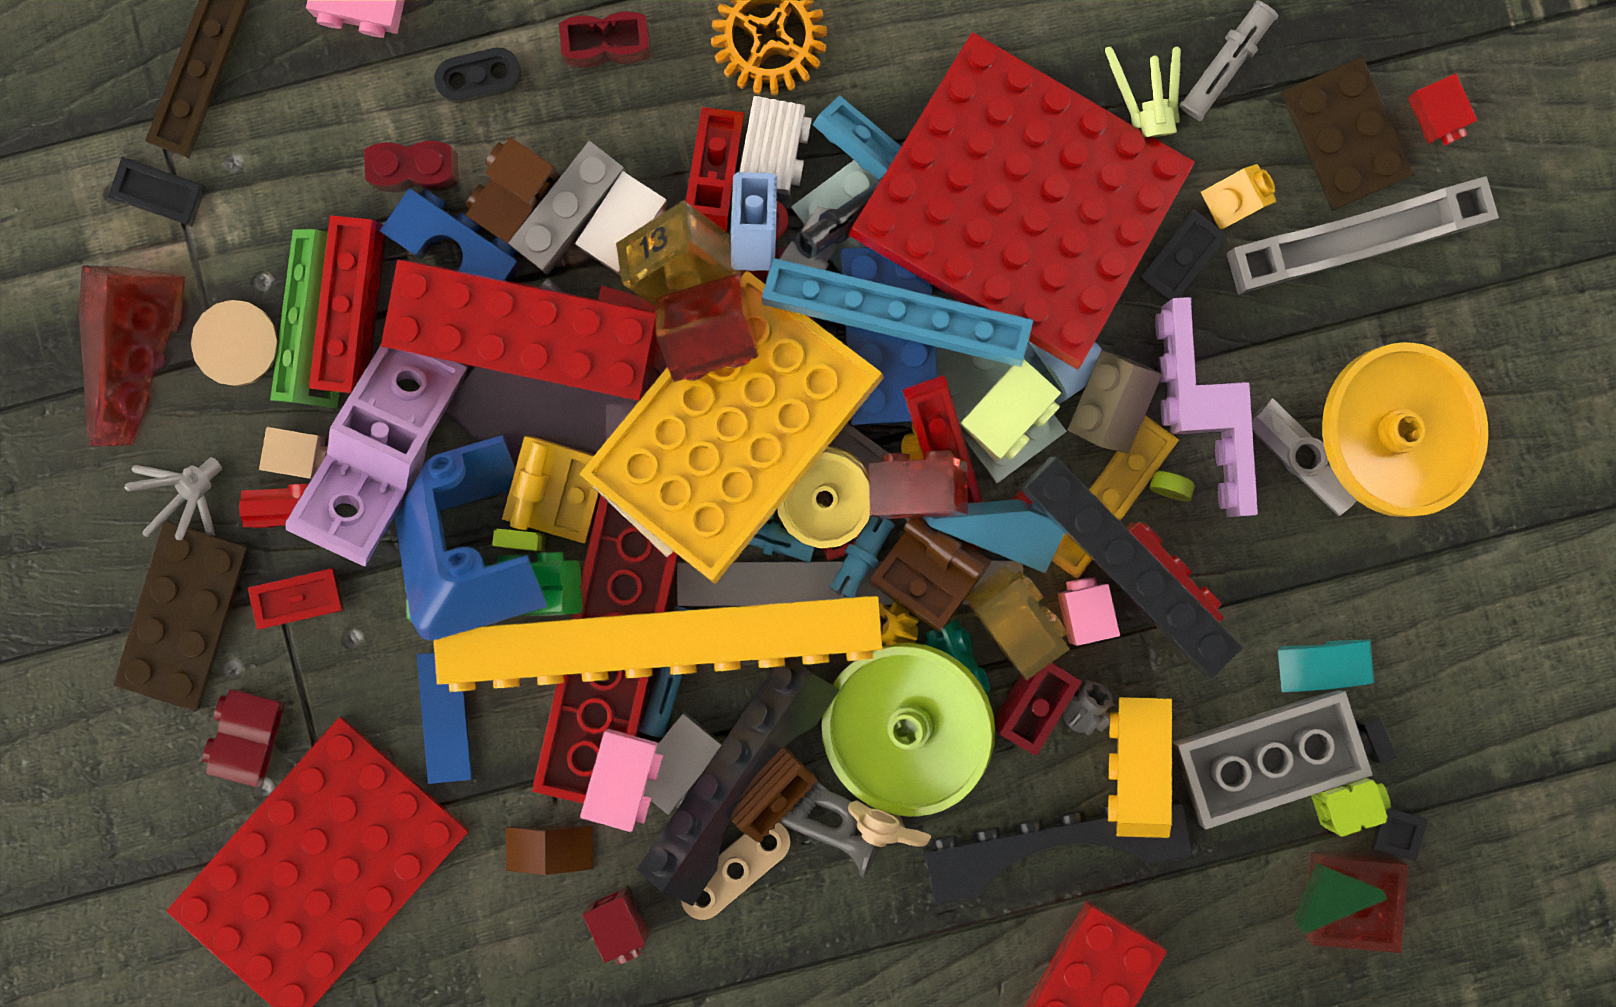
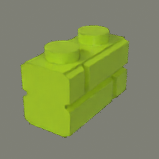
[1311,778,1391,837]

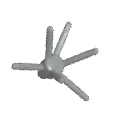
[125,457,222,540]

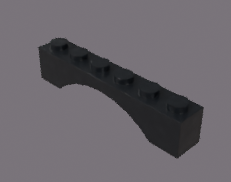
[1019,457,1243,678]
[637,657,840,906]
[923,800,1192,905]

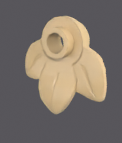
[848,800,931,847]

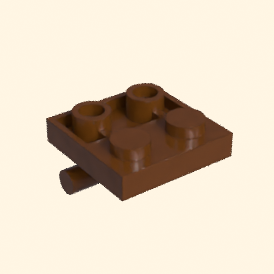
[869,511,991,633]

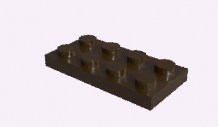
[113,520,250,712]

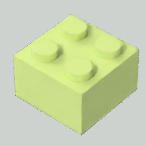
[960,359,1061,461]

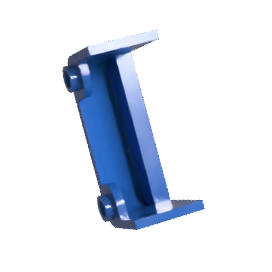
[395,435,547,640]

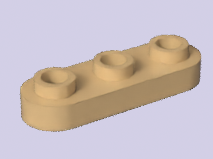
[681,823,790,920]

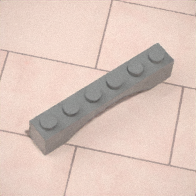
[1226,176,1499,295]

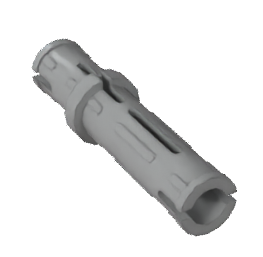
[1179,0,1278,121]

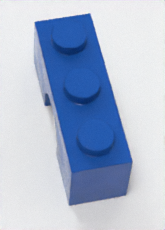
[380,188,521,281]

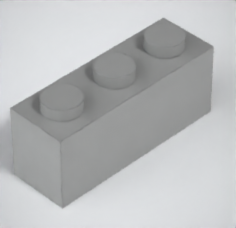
[509,141,626,275]

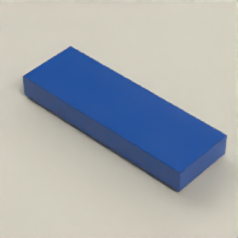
[417,653,473,784]

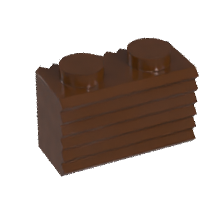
[730,746,817,843]

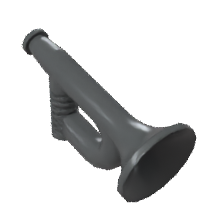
[780,782,879,878]

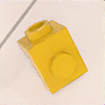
[1201,164,1276,230]

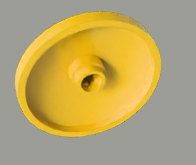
[1322,342,1488,517]

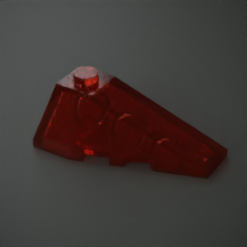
[78,265,186,447]

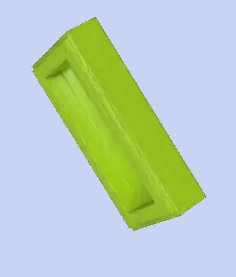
[492,529,547,551]

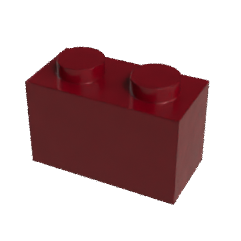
[994,652,1082,756]
[582,886,650,965]

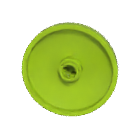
[822,643,995,817]

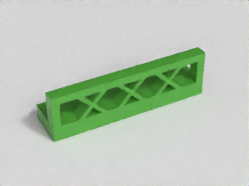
[270,229,339,409]

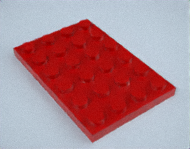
[166,716,470,1007]

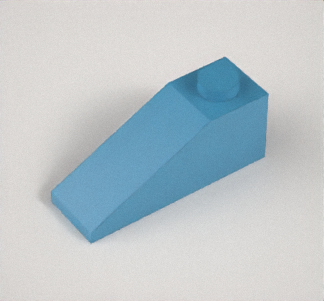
[921,499,1064,573]

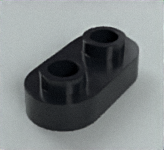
[434,47,521,103]

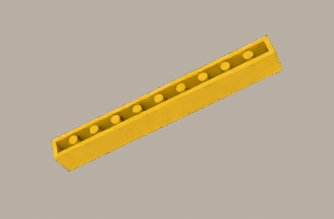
[434,596,882,692]

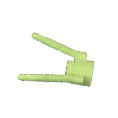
[1105,46,1181,138]

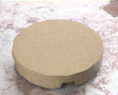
[191,300,279,387]

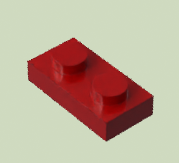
[248,568,344,630]

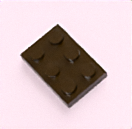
[1281,57,1414,211]

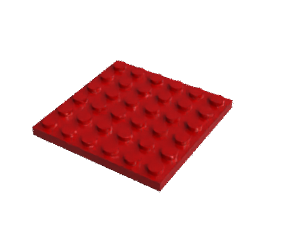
[848,32,1195,370]

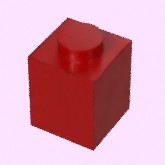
[1407,73,1478,146]

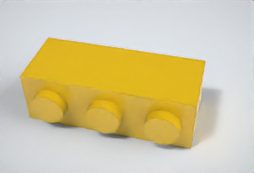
[1108,697,1172,838]

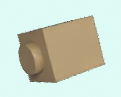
[259,427,328,479]

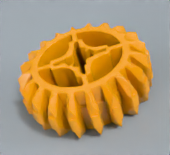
[711,0,827,95]

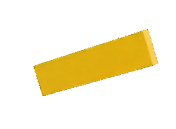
[1051,415,1179,579]

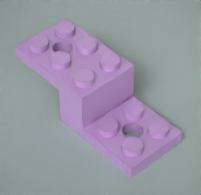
[1155,297,1258,517]
[285,345,467,567]

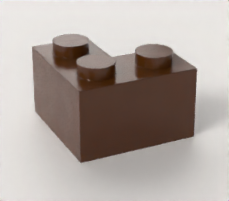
[466,137,560,245]

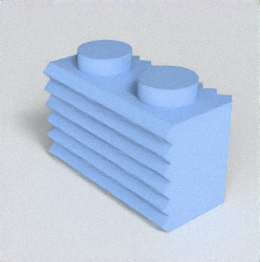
[731,172,777,271]

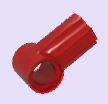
[239,484,309,528]

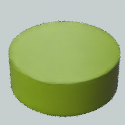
[1149,471,1195,502]

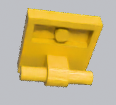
[502,435,601,544]

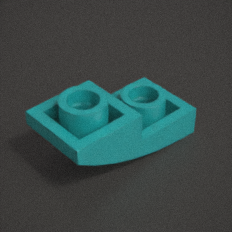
[1278,639,1374,692]

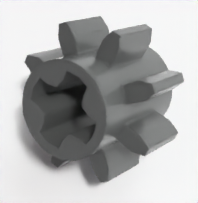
[1063,679,1116,735]

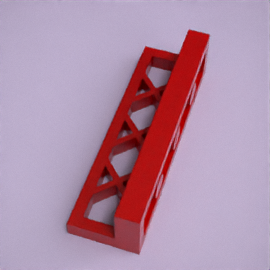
[309,215,386,394]

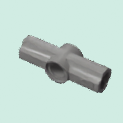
[1252,398,1357,516]

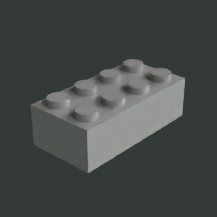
[1172,689,1373,829]

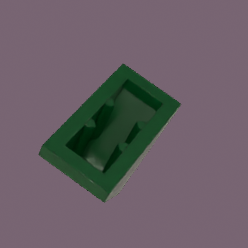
[1294,862,1387,934]

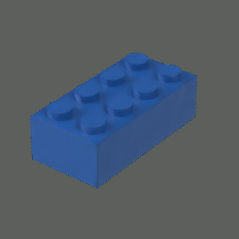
[841,247,937,427]

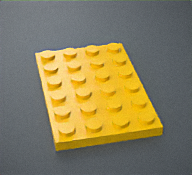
[579,271,884,584]

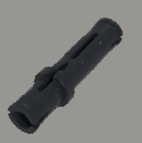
[795,177,883,259]

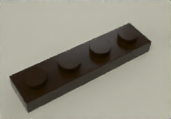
[145,0,250,159]

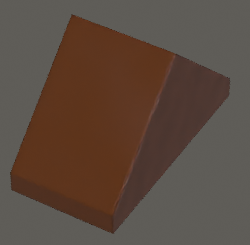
[506,825,593,875]

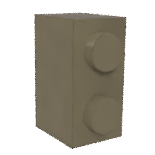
[1068,350,1162,454]

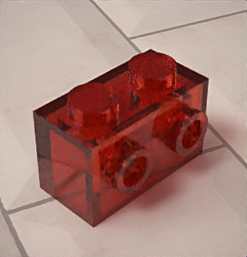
[869,451,968,519]

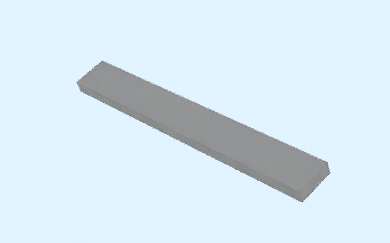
[677,560,1023,606]

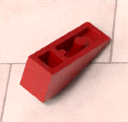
[683,107,744,247]

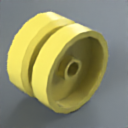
[777,445,875,549]

